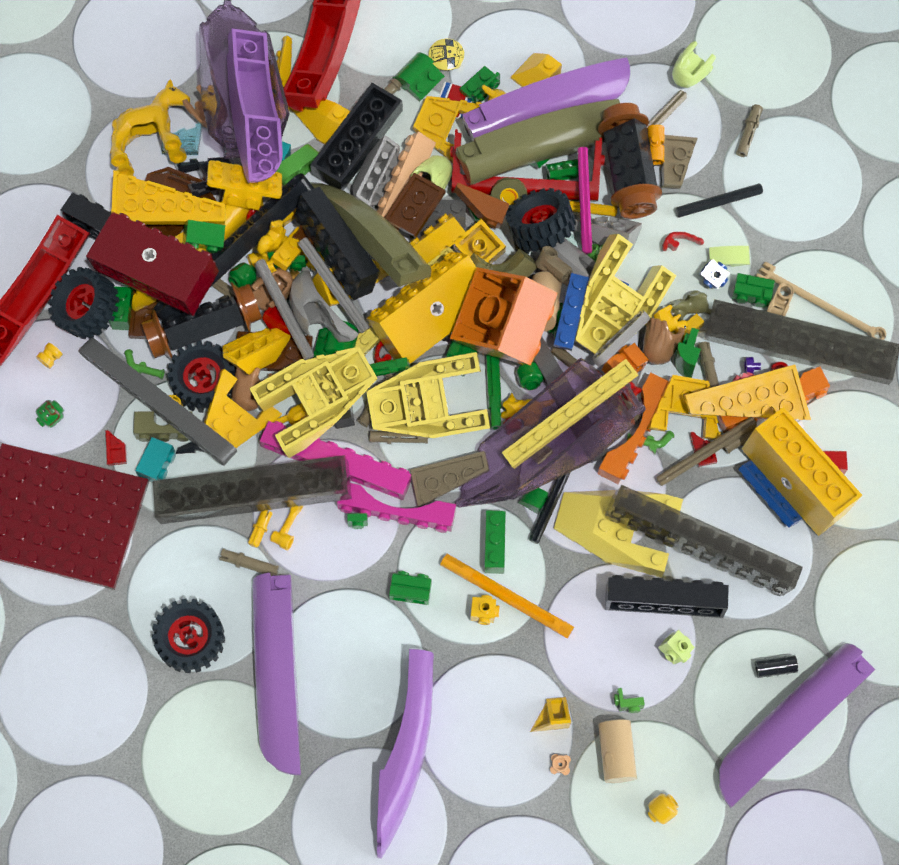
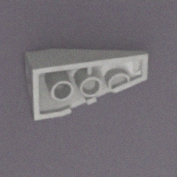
[573,212,642,253]

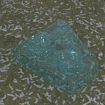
[161,123,202,155]

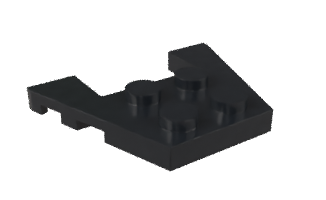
[174,157,235,197]

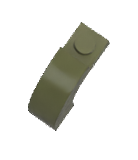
[470,249,537,277]

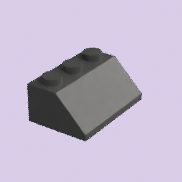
[410,200,466,242]

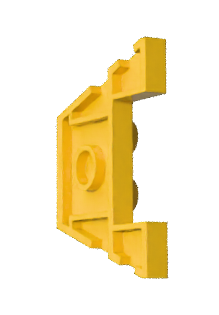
[412,96,482,163]
[204,369,282,448]
[648,375,721,440]

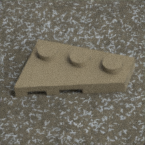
[662,135,698,189]

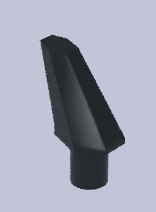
[176,442,204,454]

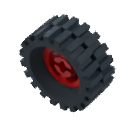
[506,188,576,252]
[48,267,119,339]
[167,341,236,413]
[152,598,225,673]

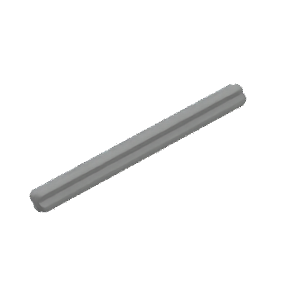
[298,238,370,333]
[255,259,314,360]

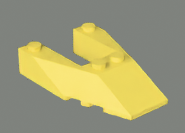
[575,234,676,354]
[250,347,377,458]
[366,352,491,438]
[554,490,683,578]

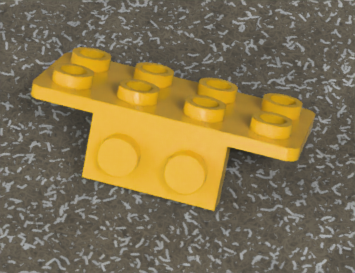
[207,160,282,210]

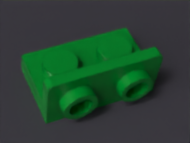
[460,66,500,103]
[546,159,579,180]

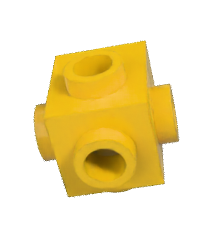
[471,595,500,625]

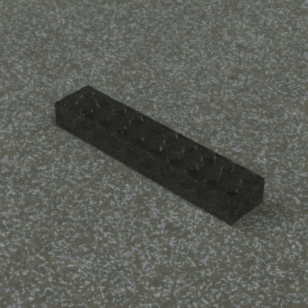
[704,299,899,385]
[153,455,352,524]
[605,485,803,596]

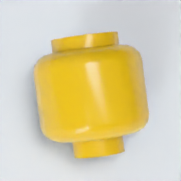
[648,793,679,824]

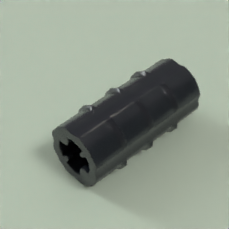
[755,655,798,678]

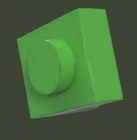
[614,688,645,713]

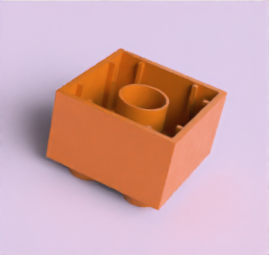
[450,267,557,366]

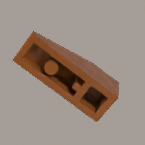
[454,183,509,229]

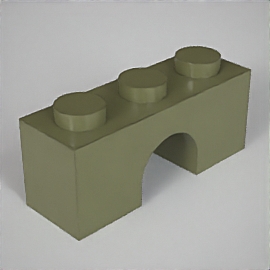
[134,411,193,442]

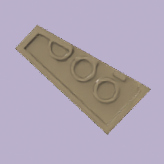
[410,451,490,507]

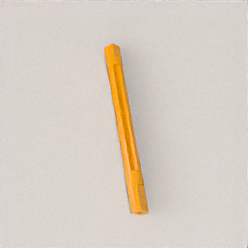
[440,554,574,639]

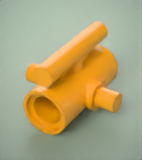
[647,124,665,165]

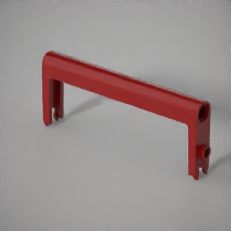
[450,129,605,201]

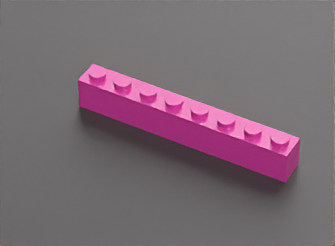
[260,421,412,500]

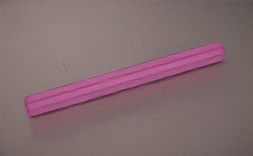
[578,147,592,254]

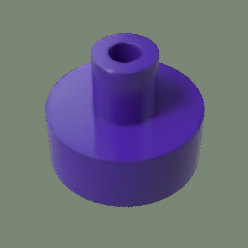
[744,357,761,374]

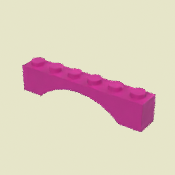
[337,481,456,533]

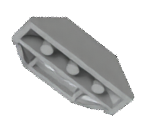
[353,136,400,206]

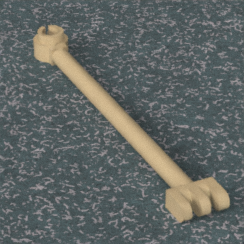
[756,262,887,343]

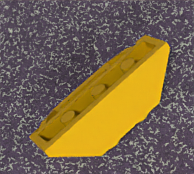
[222,328,290,375]

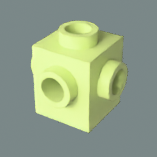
[658,630,695,665]

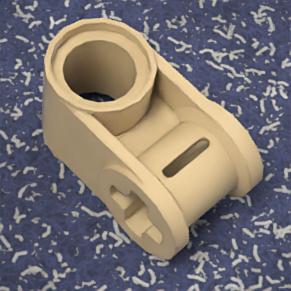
[766,283,794,321]

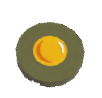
[491,177,527,211]

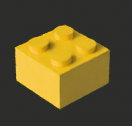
[453,219,506,264]

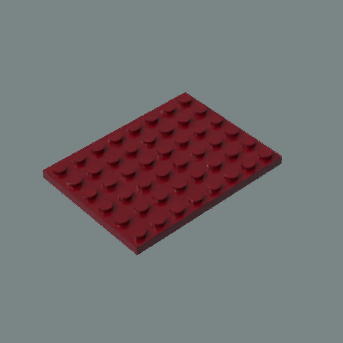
[0,443,149,590]

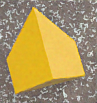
[530,697,571,732]

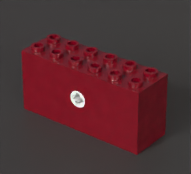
[86,211,219,316]

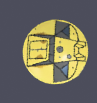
[429,38,464,70]

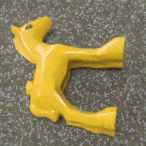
[110,79,190,176]

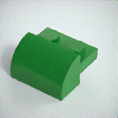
[393,52,445,102]
[313,321,359,358]
[674,328,701,378]

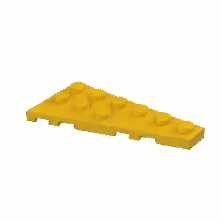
[111,170,226,224]
[684,365,811,420]

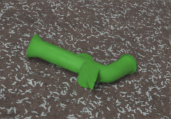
[124,349,165,380]
[626,431,674,455]

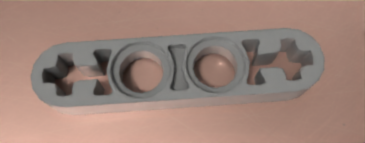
[592,310,650,367]

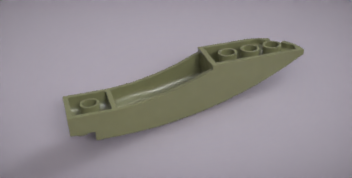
[456,99,620,185]
[310,182,431,287]

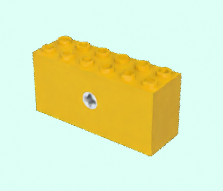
[366,252,476,364]
[742,407,863,536]

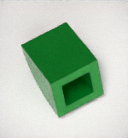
[518,485,548,514]

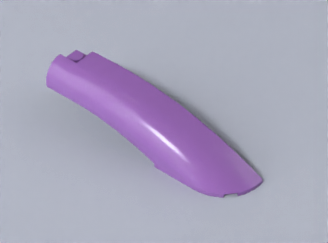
[227,28,283,183]
[462,57,630,141]
[252,573,301,775]
[719,643,876,808]
[377,649,434,859]

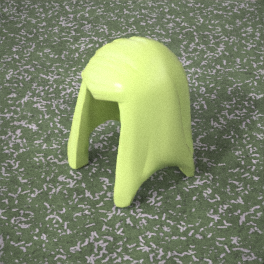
[672,41,716,88]
[410,155,453,189]

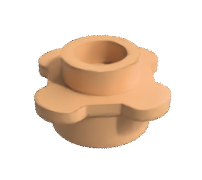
[550,754,571,775]

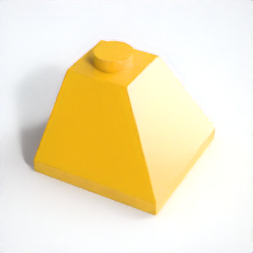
[511,53,562,87]

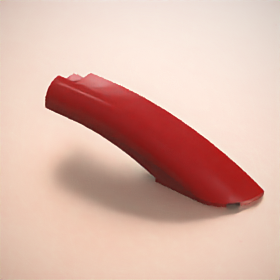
[281,0,361,112]
[0,215,90,366]

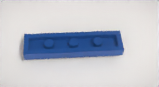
[553,273,590,351]
[738,461,803,528]

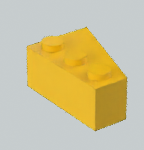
[409,213,467,264]

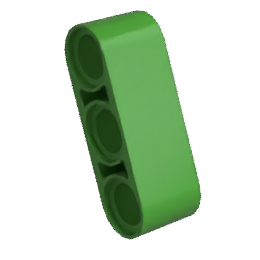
[276,144,319,186]

